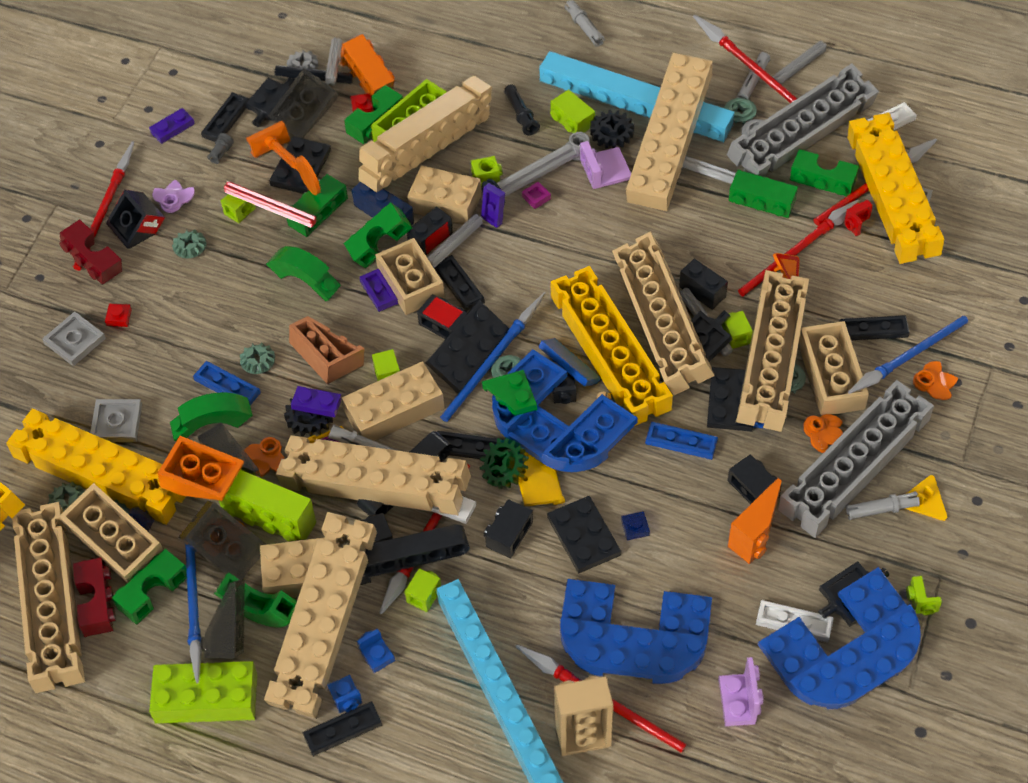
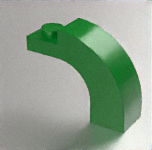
[266,246,341,302]
[170,392,253,441]
[214,572,297,628]

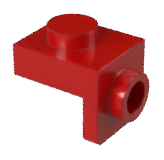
[844,200,873,236]

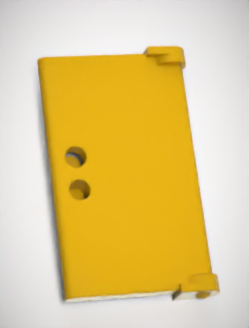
[517,452,565,507]

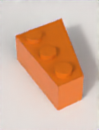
[340,34,395,99]

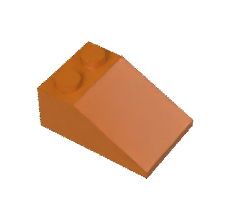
[158,436,244,501]
[728,478,782,564]

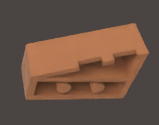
[289,316,365,384]

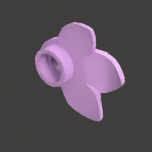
[152,180,195,213]

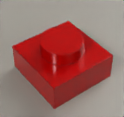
[351,93,373,112]
[105,304,132,327]

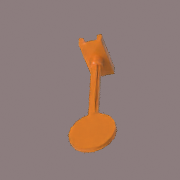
[246,121,321,195]

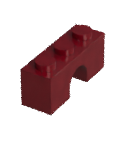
[59,219,122,285]
[73,557,116,637]

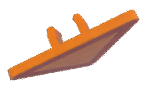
[773,253,800,279]

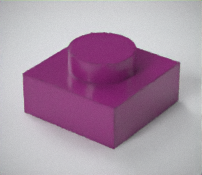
[522,182,551,209]

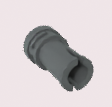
[207,133,234,164]

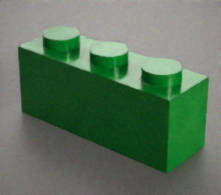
[728,170,798,218]
[287,174,348,237]

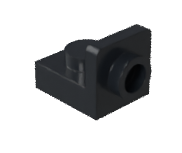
[553,375,577,404]

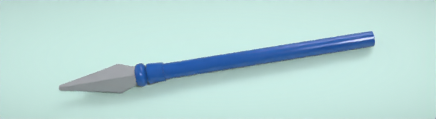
[440,292,546,422]
[848,316,968,394]
[185,530,203,683]

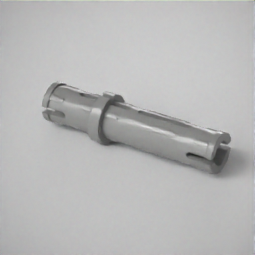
[564,0,605,47]
[736,52,771,100]
[328,424,398,451]
[846,491,920,520]

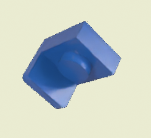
[357,629,395,673]
[327,675,362,713]

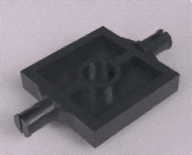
[246,77,302,127]
[691,310,733,362]
[818,561,889,627]

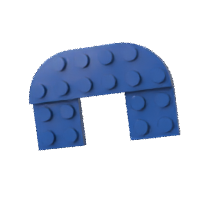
[492,349,638,472]
[757,567,921,709]
[560,579,712,684]

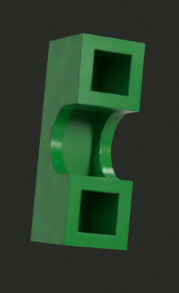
[344,85,403,145]
[790,149,859,196]
[343,202,413,269]
[112,549,187,625]

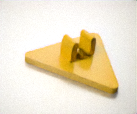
[905,475,948,521]

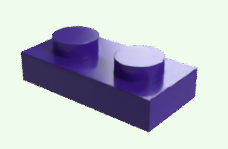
[149,108,195,144]
[481,183,505,228]
[359,268,398,312]
[291,386,342,418]

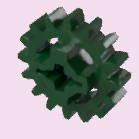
[479,438,529,489]

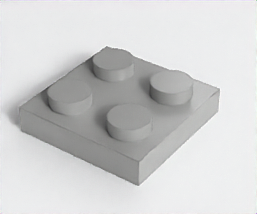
[42,311,106,367]
[90,399,142,442]

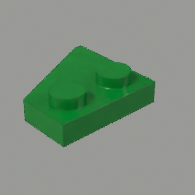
[482,370,537,416]

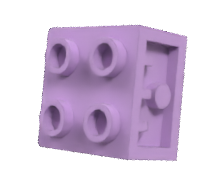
[580,141,631,189]
[719,657,763,726]

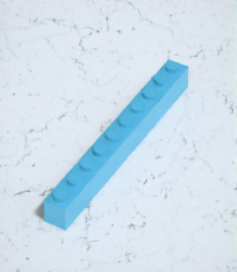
[539,51,734,142]
[436,579,563,783]

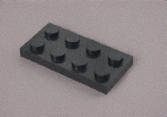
[425,300,510,393]

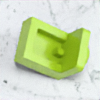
[906,576,942,615]

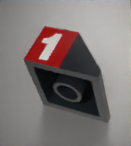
[106,189,165,249]

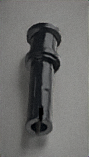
[504,84,540,136]

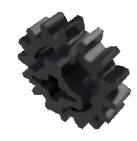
[590,110,634,149]
[284,398,333,437]

